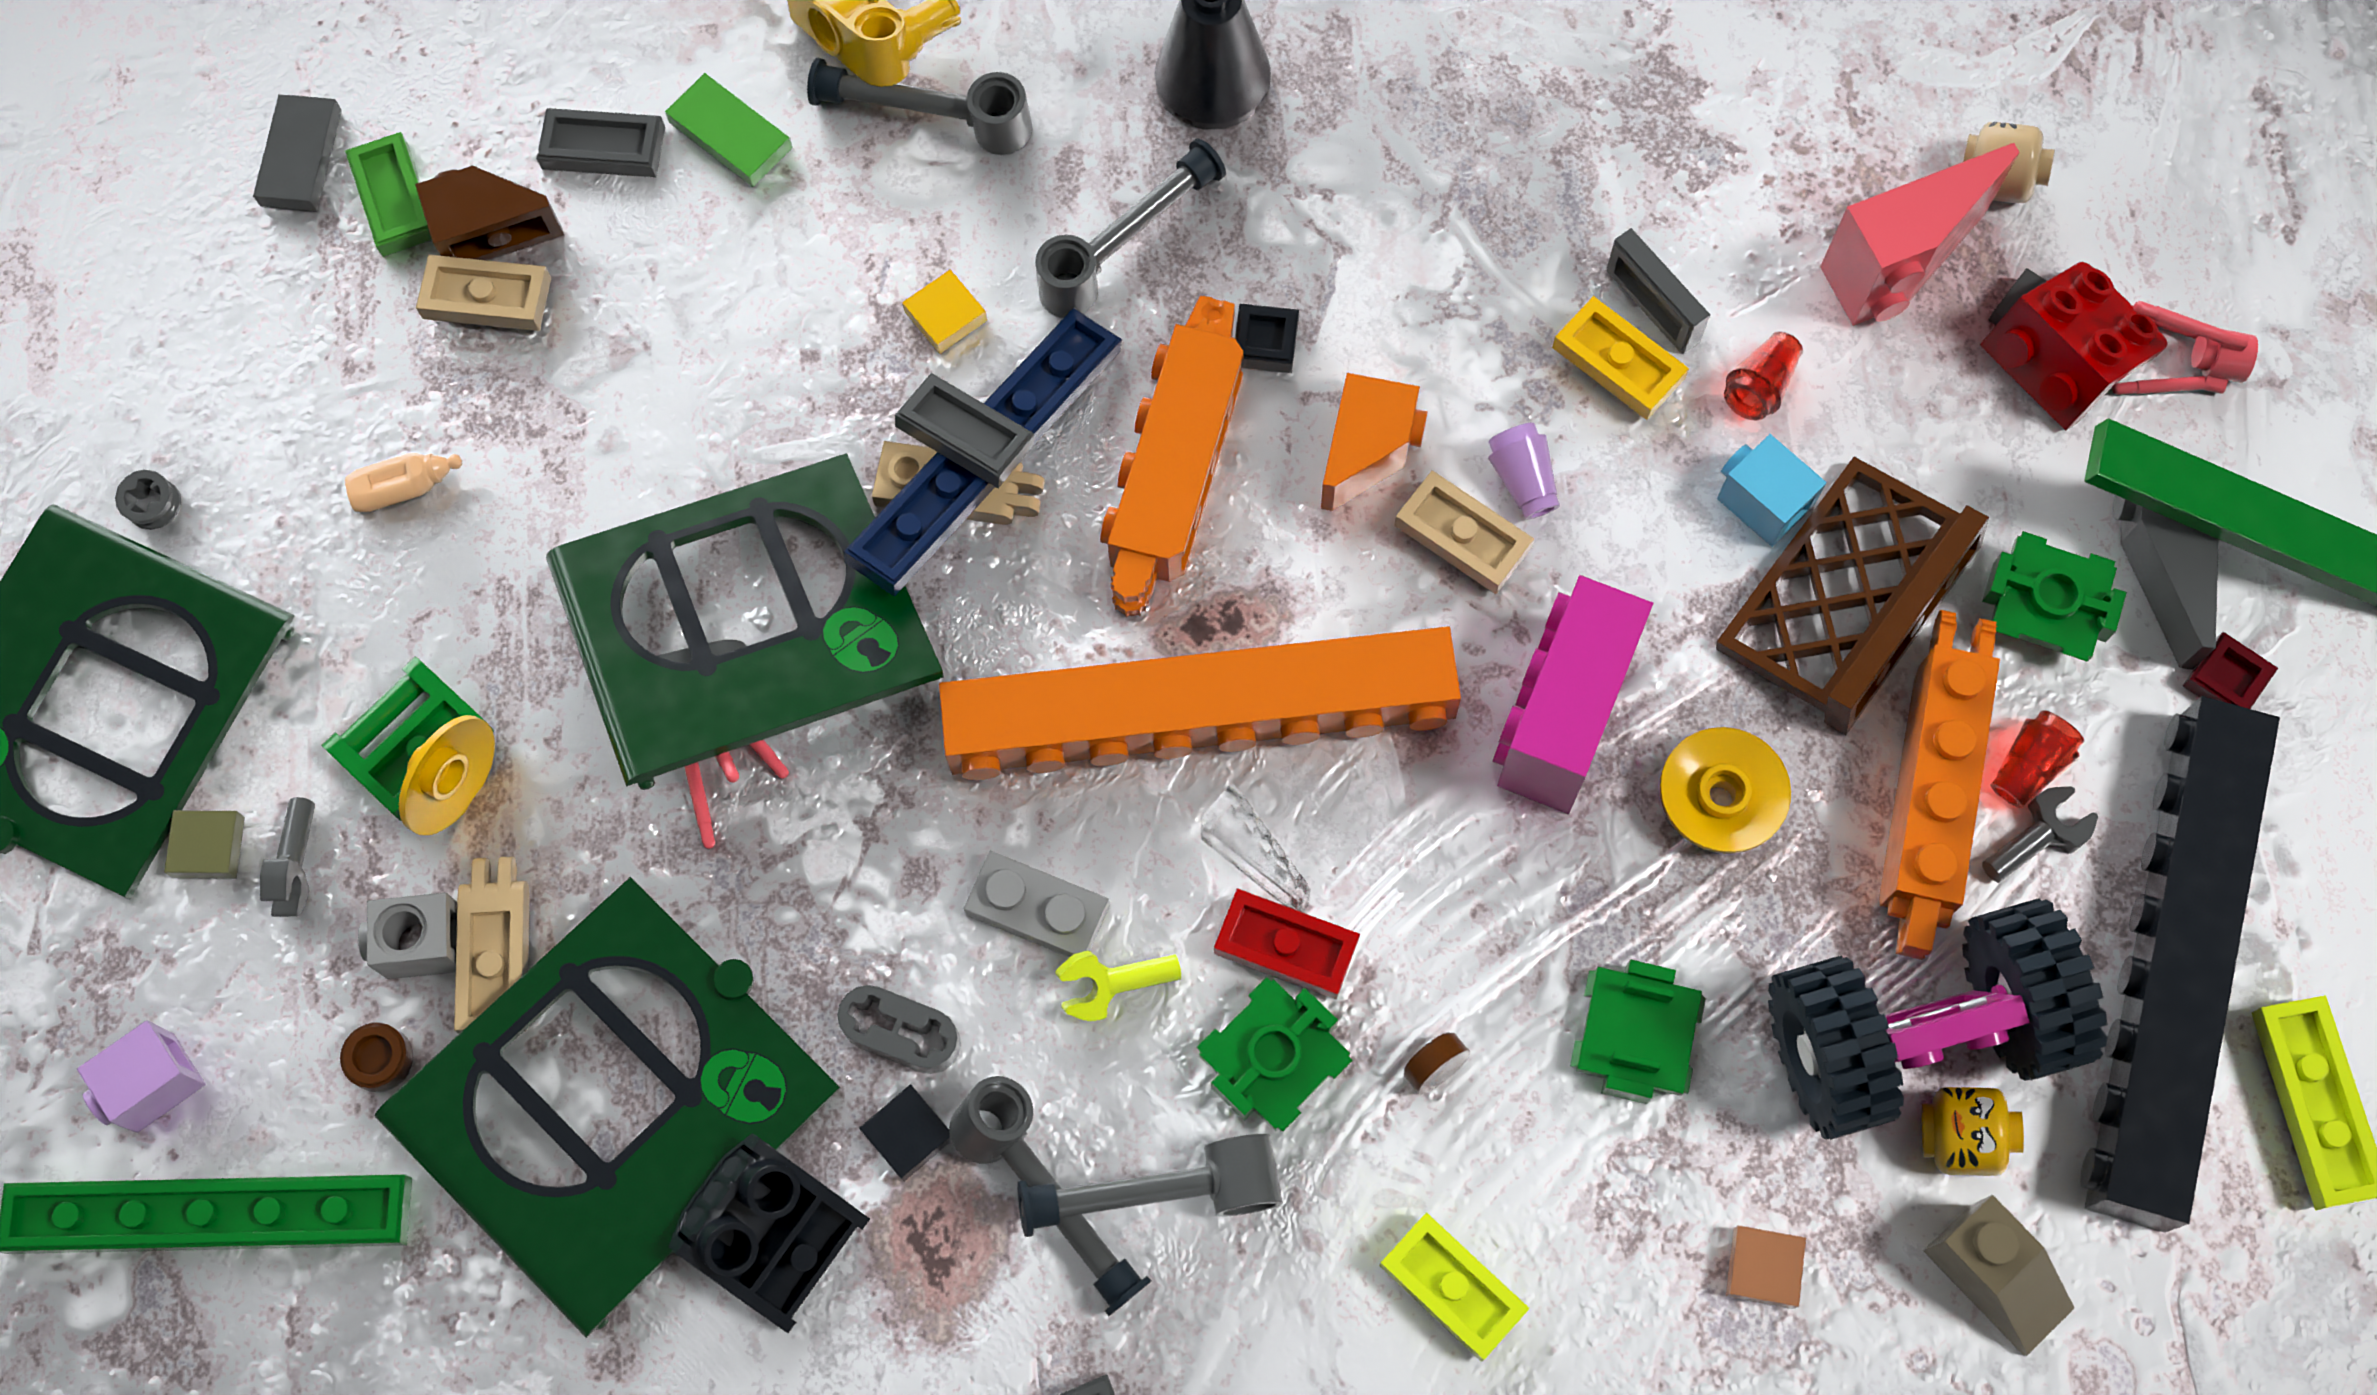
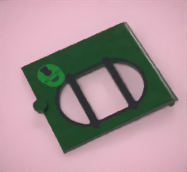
[546,453,944,790]
[0,504,295,899]
[374,877,840,1338]

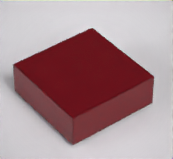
[2182,632,2278,709]

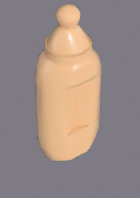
[345,453,462,512]

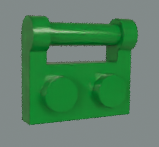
[321,656,494,821]

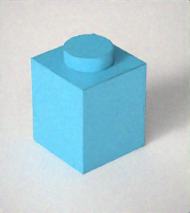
[1717,434,1827,547]

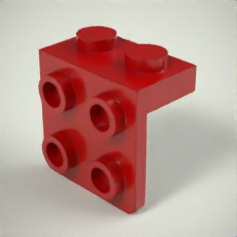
[1980,262,2168,431]

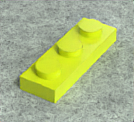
[2251,995,2377,1211]

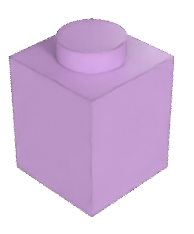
[77,1020,206,1133]

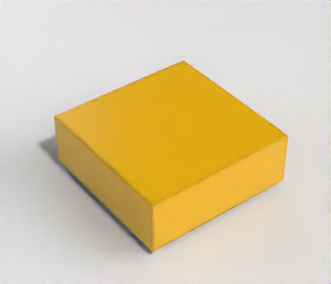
[902,269,988,354]

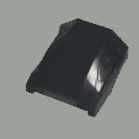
[668,1133,870,1333]

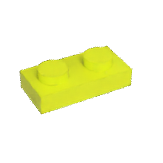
[1379,1212,1530,1362]

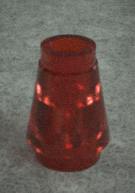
[1724,331,1803,421]
[1990,710,2085,808]

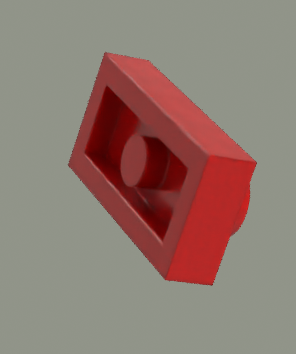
[1214,888,1360,1000]

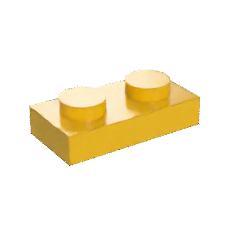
[1552,296,1689,420]

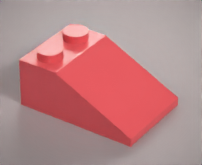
[1820,143,2020,326]

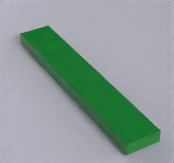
[2084,418,2377,607]
[0,1174,412,1254]

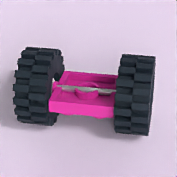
[1768,898,2108,1140]

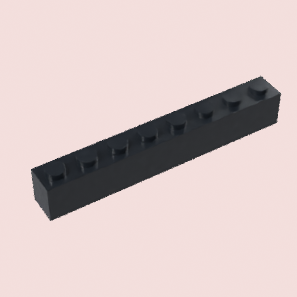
[2080,696,2280,1233]

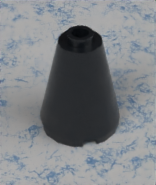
[1155,0,1271,130]

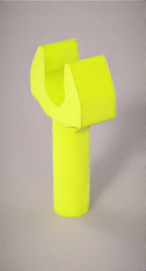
[1055,950,1181,1022]

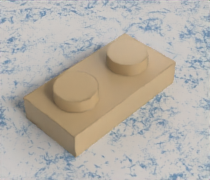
[416,255,552,331]
[1394,470,1534,594]

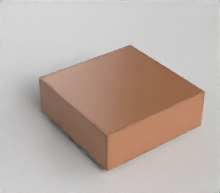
[1726,1225,1806,1309]

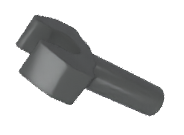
[1982,786,2098,883]
[260,797,315,917]

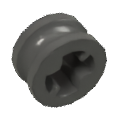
[115,469,181,530]

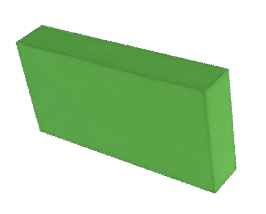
[665,73,793,187]
[345,132,432,257]

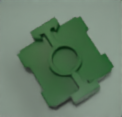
[1982,531,2127,662]
[1570,959,1706,1104]
[1197,977,1353,1132]

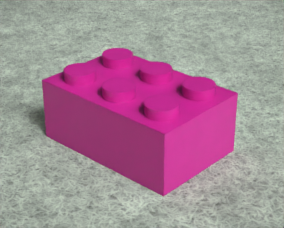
[1492,575,1654,814]

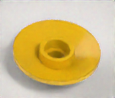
[399,715,495,836]
[1659,727,1791,854]

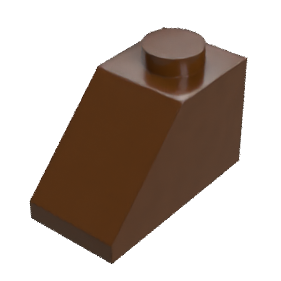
[415,165,564,261]

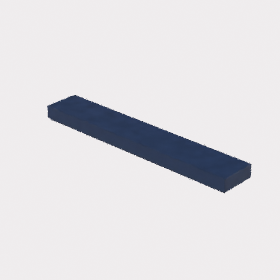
[844,308,1122,597]

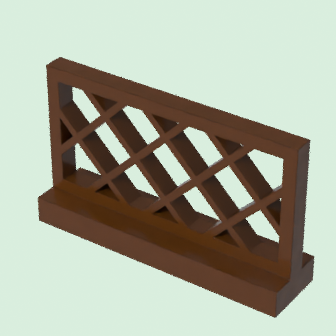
[1716,456,1989,735]

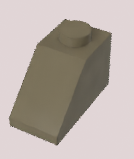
[1923,1195,2075,1356]

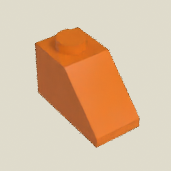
[1321,373,1428,511]

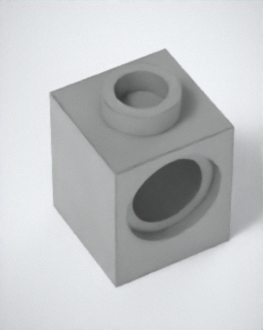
[358,892,457,979]

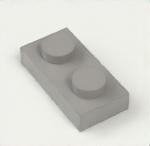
[963,850,1110,957]

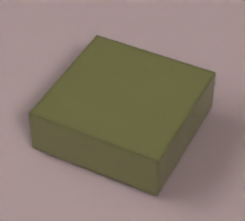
[164,810,245,879]

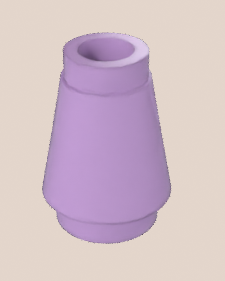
[1488,423,1560,520]

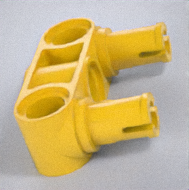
[787,0,961,87]

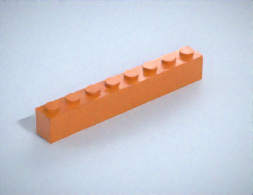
[939,626,1461,780]

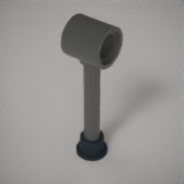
[807,58,1032,155]
[1035,138,1226,318]
[949,1076,1151,1316]
[1017,1134,1283,1237]

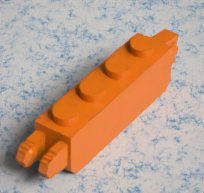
[1100,296,1244,618]
[1879,610,2000,960]

